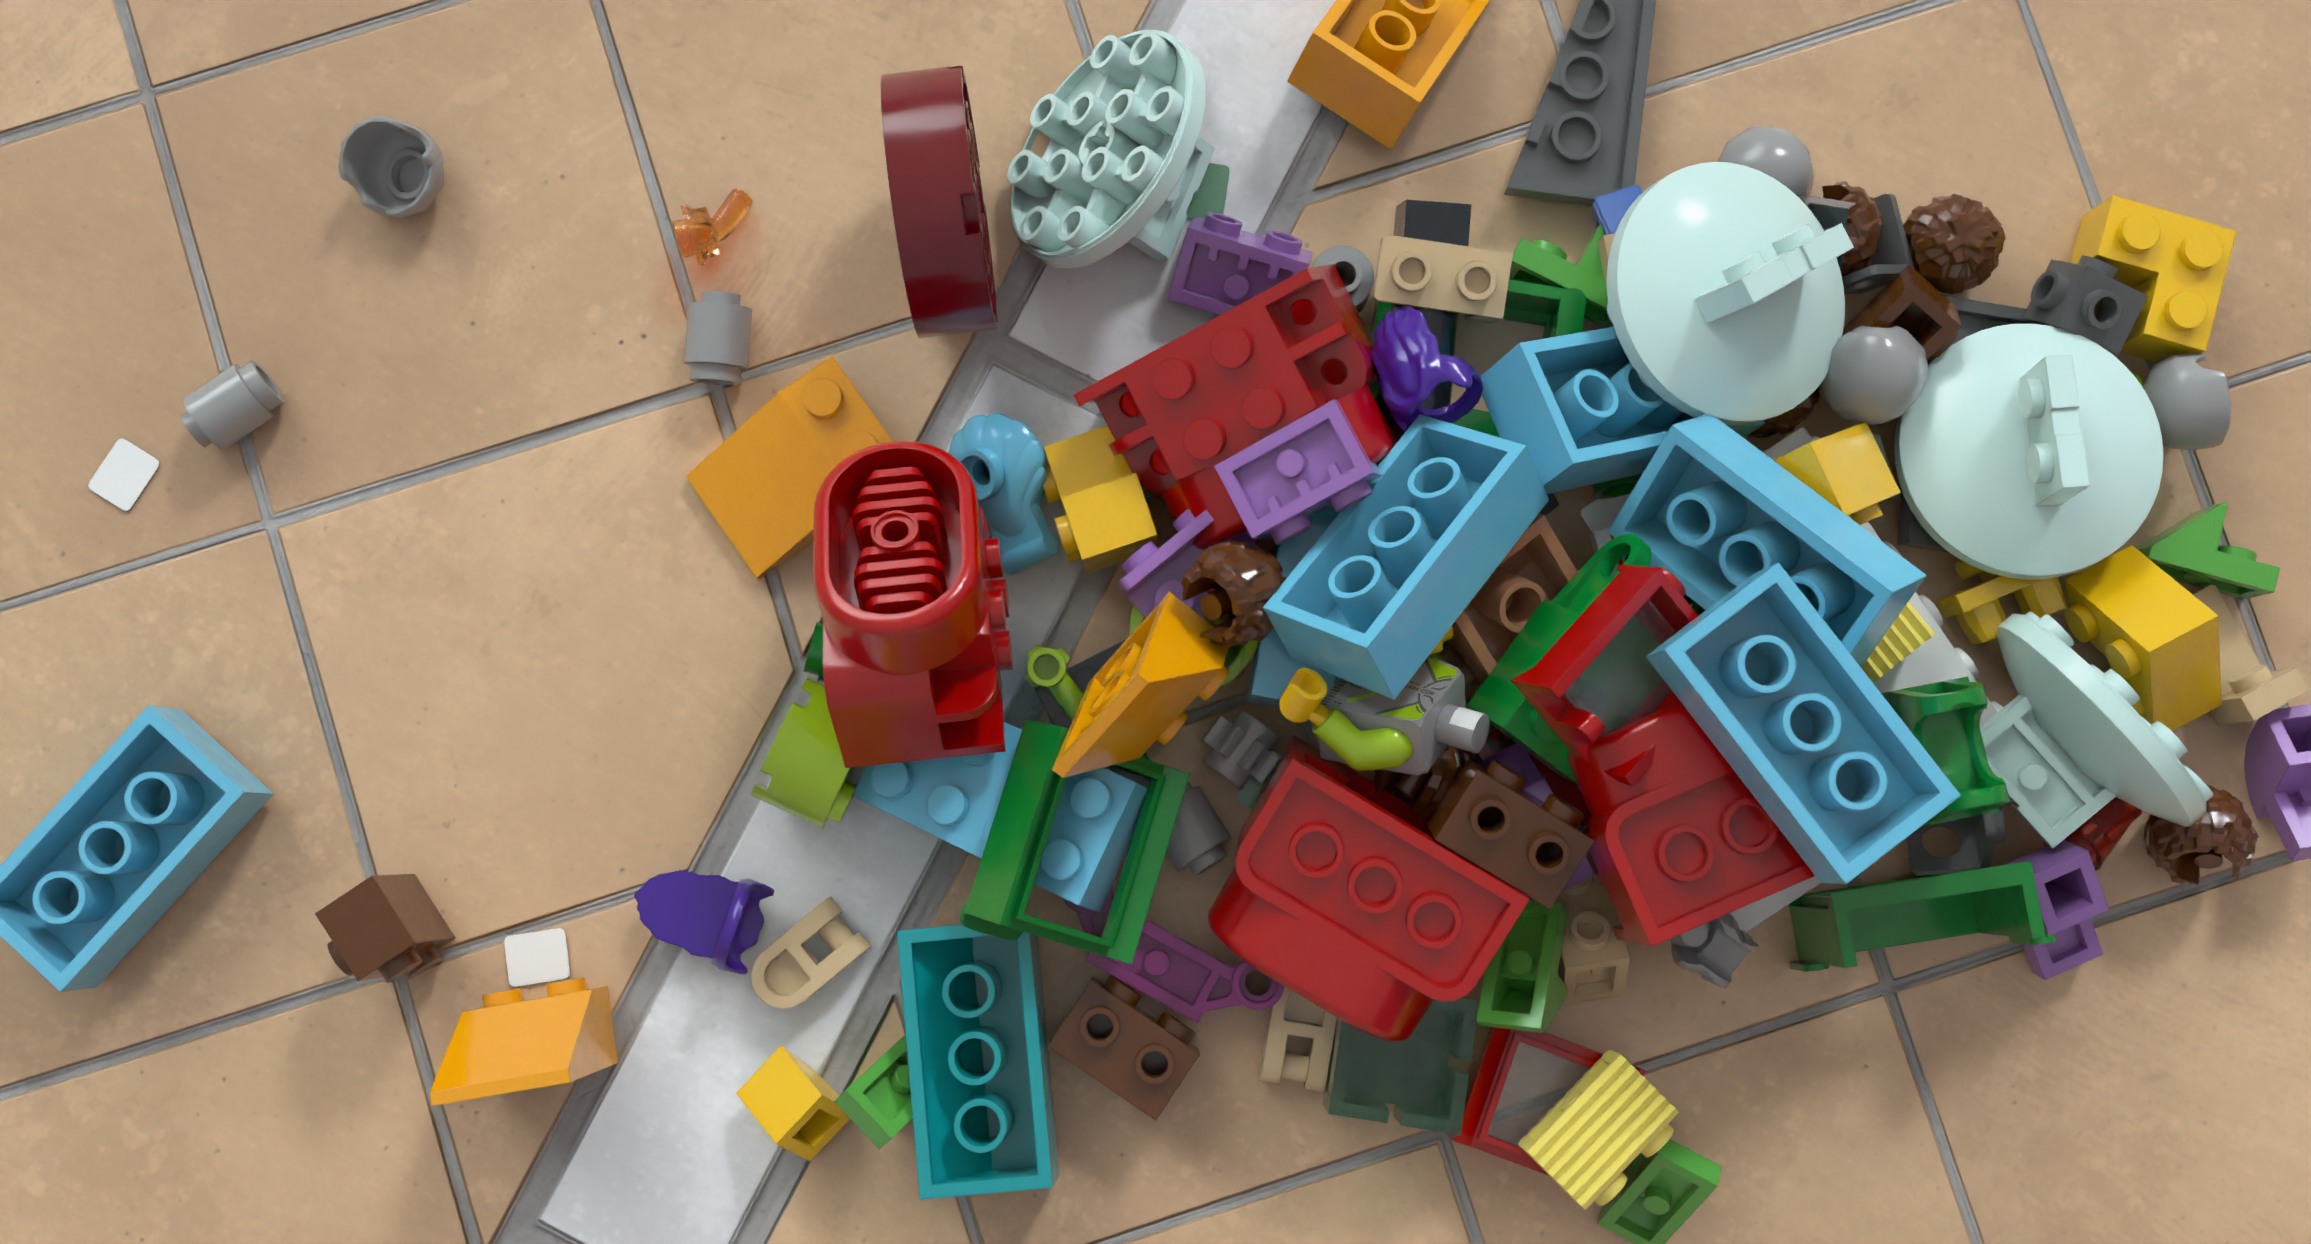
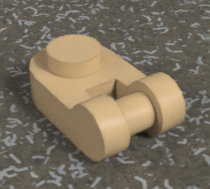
[751,897,871,1009]
[1259,987,1337,1092]

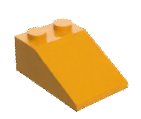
[1287,0,1490,149]
[686,355,893,579]
[1052,591,1229,778]
[430,977,619,1106]

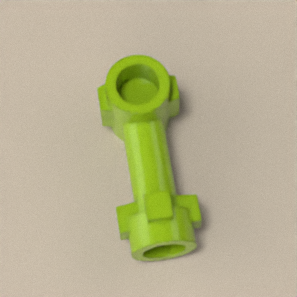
[1023,644,1084,720]

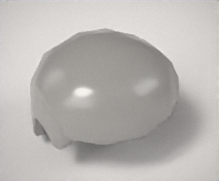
[338,115,444,218]
[1717,127,1814,196]
[1820,326,1929,425]
[2143,353,2231,450]

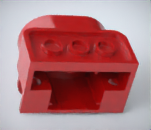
[1073,264,1396,550]
[813,441,1013,768]
[1568,702,1815,947]
[1207,734,1529,1042]

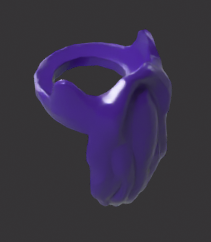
[1371,305,1483,434]
[634,870,775,975]

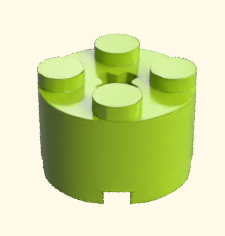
[751,678,857,829]

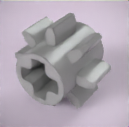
[1201,710,1281,790]

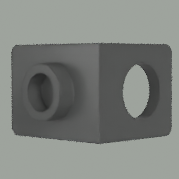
[1842,194,1915,294]
[1906,807,2005,876]

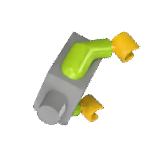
[1279,653,1490,775]

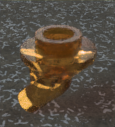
[672,189,753,267]

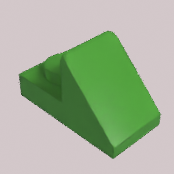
[1509,224,1614,328]
[2136,502,2280,599]
[1476,900,1568,1033]
[834,1034,913,1150]
[1597,1139,1722,1244]

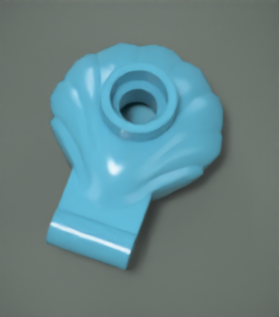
[948,413,1059,574]

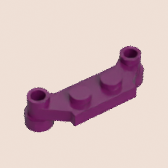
[1063,885,1285,1023]

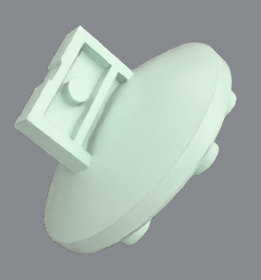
[1007,30,1215,269]
[1607,162,1854,425]
[1894,324,2164,579]
[1980,611,2214,848]

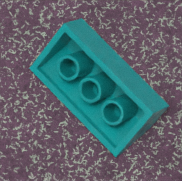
[897,916,1060,1200]

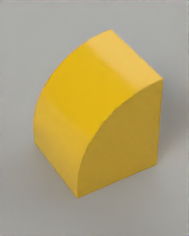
[736,1045,850,1161]

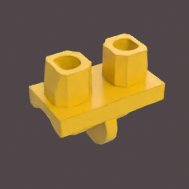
[1934,560,2067,645]

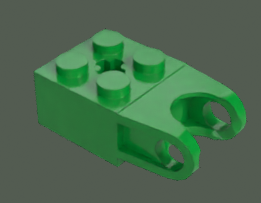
[1467,534,1706,787]
[1881,676,2010,827]

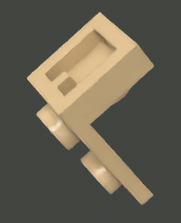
[1373,235,1513,323]
[2191,585,2311,725]
[1555,850,1630,1005]

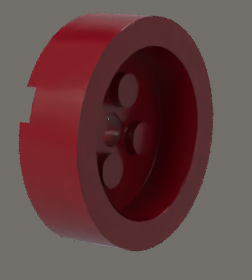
[881,66,998,338]

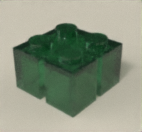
[1322,996,1479,1135]

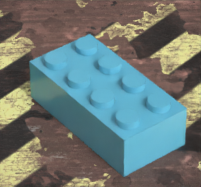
[1480,327,1765,494]
[1263,414,1549,700]
[1607,414,1927,667]
[1646,562,1961,884]
[0,705,274,992]
[853,722,1147,912]

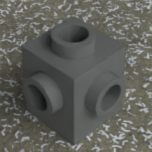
[2023,255,2148,355]

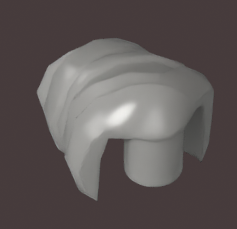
[1671,914,1759,989]

